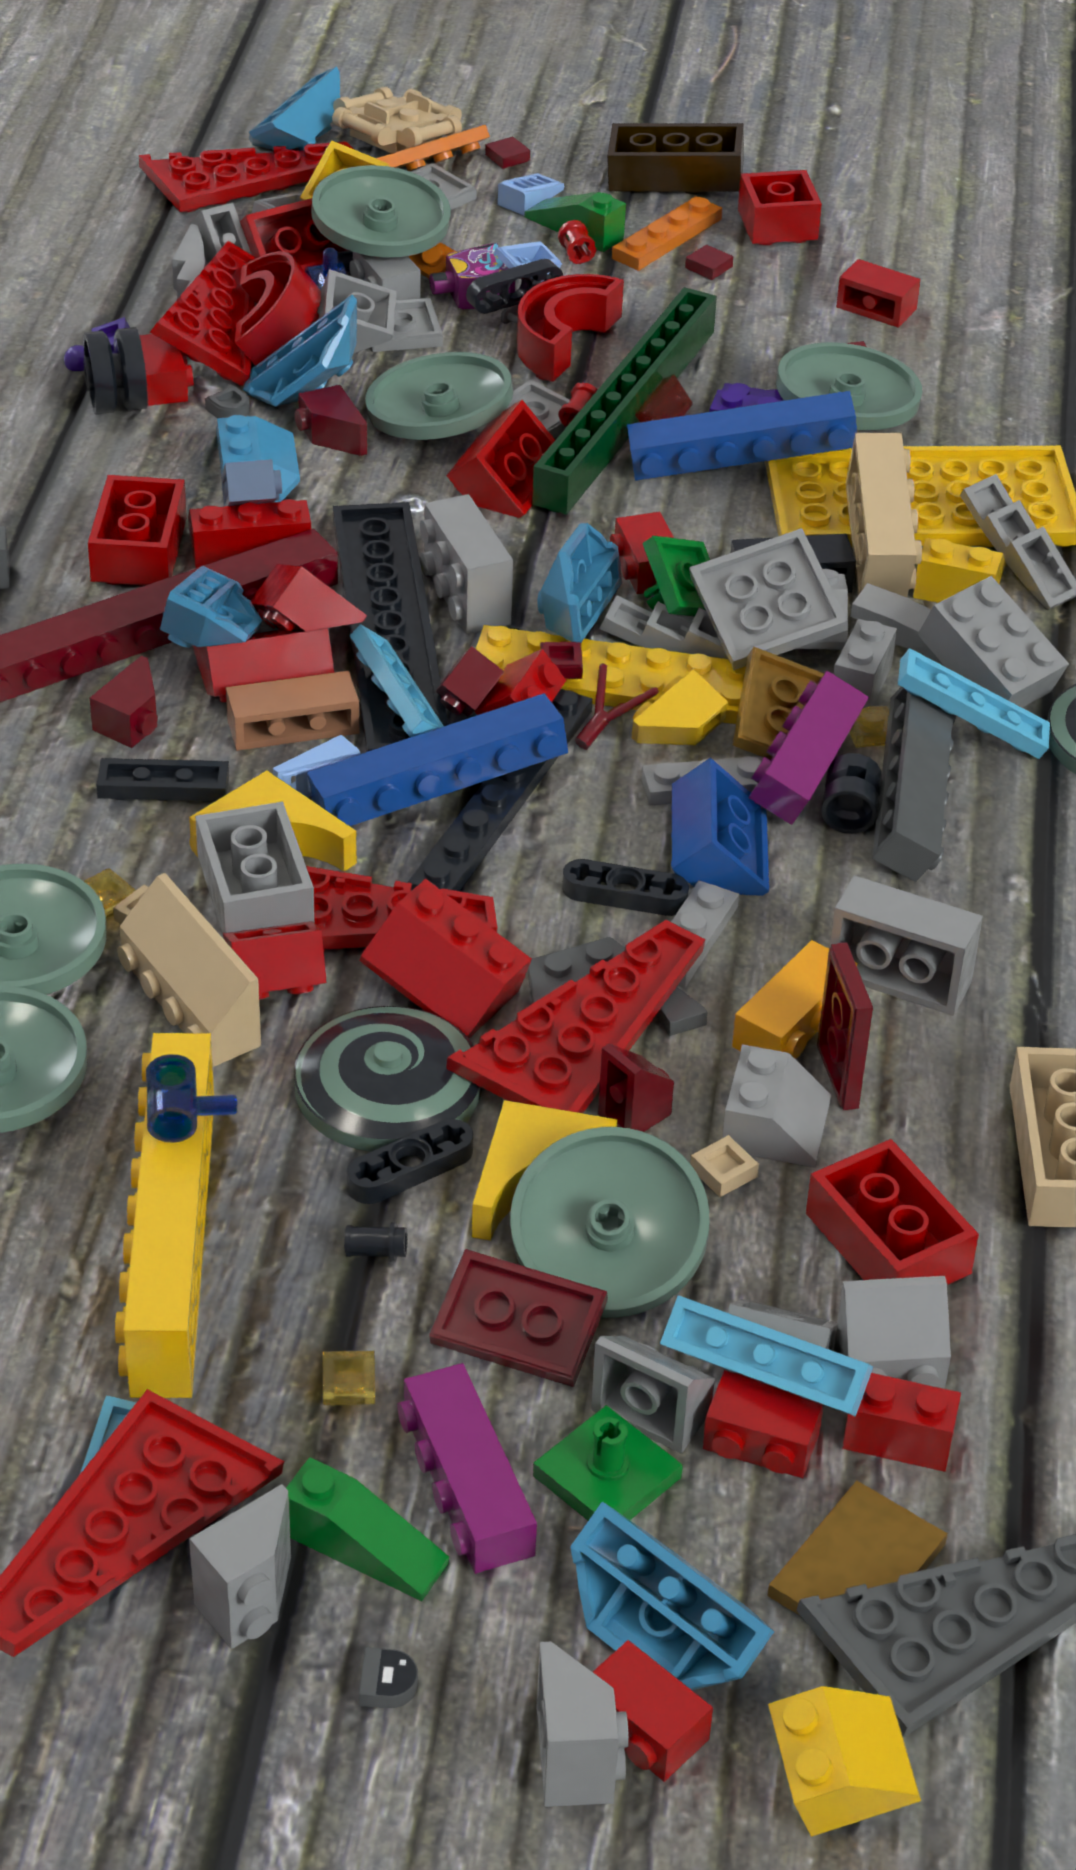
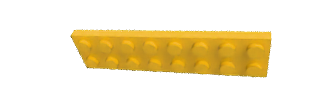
[476,625,746,724]

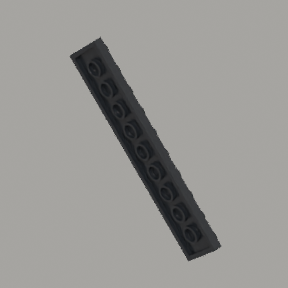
[333,502,448,752]

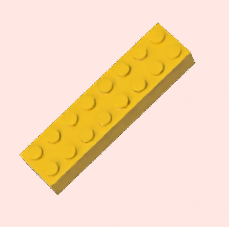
[115,1033,215,1398]

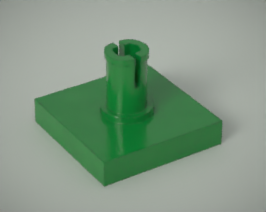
[642,535,710,616]
[533,1405,683,1521]

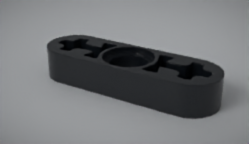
[466,259,563,314]
[562,859,689,916]
[347,1119,473,1204]

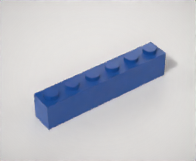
[627,391,857,481]
[307,693,568,826]

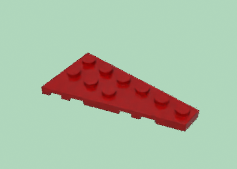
[139,142,355,212]
[150,241,256,386]
[306,866,498,949]
[446,920,706,1114]
[0,1389,285,1657]

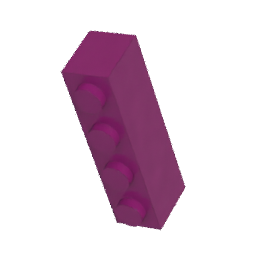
[749,671,869,825]
[397,1363,537,1574]

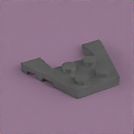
[528,937,708,1036]

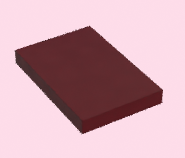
[817,942,873,1111]
[429,1249,608,1387]

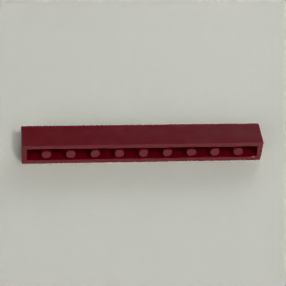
[0,528,338,702]

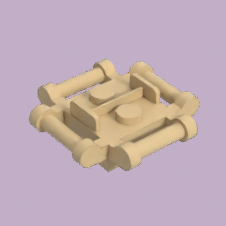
[332,87,462,153]

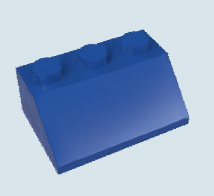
[671,757,769,896]

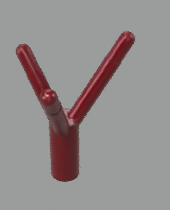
[575,663,659,750]

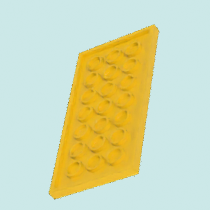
[765,445,1076,547]

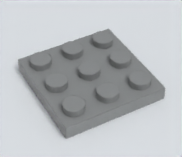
[689,528,848,670]

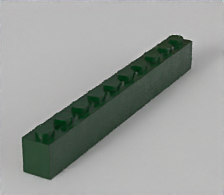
[532,287,717,514]

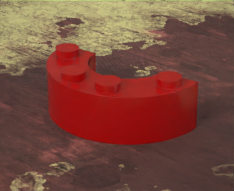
[235,251,321,365]
[517,274,624,382]

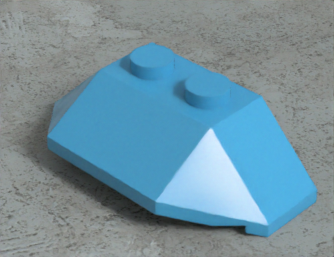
[249,66,340,151]
[243,295,357,407]
[216,415,300,502]
[537,523,622,643]
[160,566,263,648]
[570,1502,775,1690]

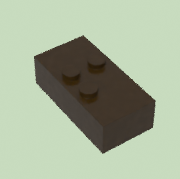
[607,123,744,194]

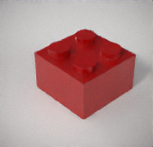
[738,170,822,245]

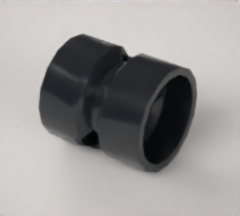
[822,753,882,834]

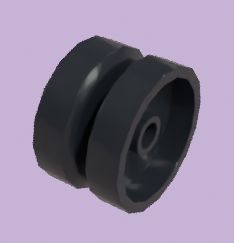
[83,327,148,415]

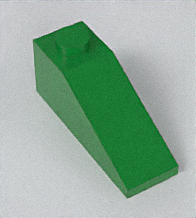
[524,192,626,252]
[286,1457,449,1602]

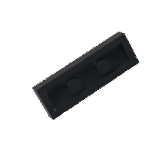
[96,758,229,802]

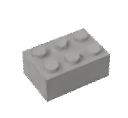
[420,494,513,634]
[917,576,1069,708]
[195,801,315,933]
[830,875,983,1016]

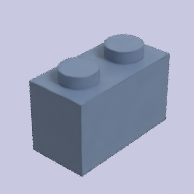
[221,459,282,506]

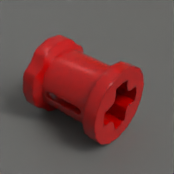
[558,220,597,264]
[558,383,598,427]

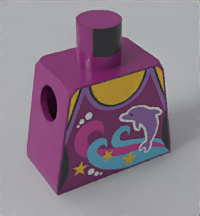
[429,243,515,309]

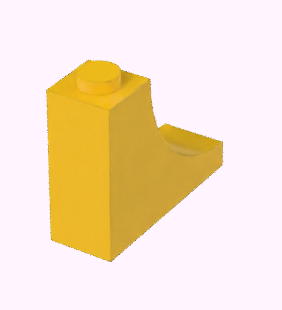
[189,770,357,871]
[472,1100,617,1241]

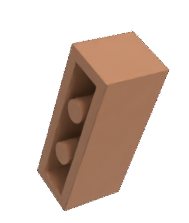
[226,671,359,751]

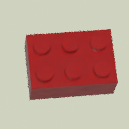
[88,475,187,586]
[806,1139,979,1285]

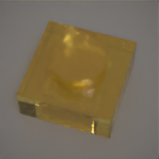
[849,706,889,748]
[84,868,136,920]
[323,1351,375,1405]

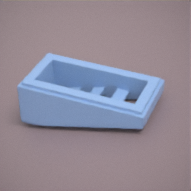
[498,173,564,216]
[494,241,562,282]
[273,735,361,797]

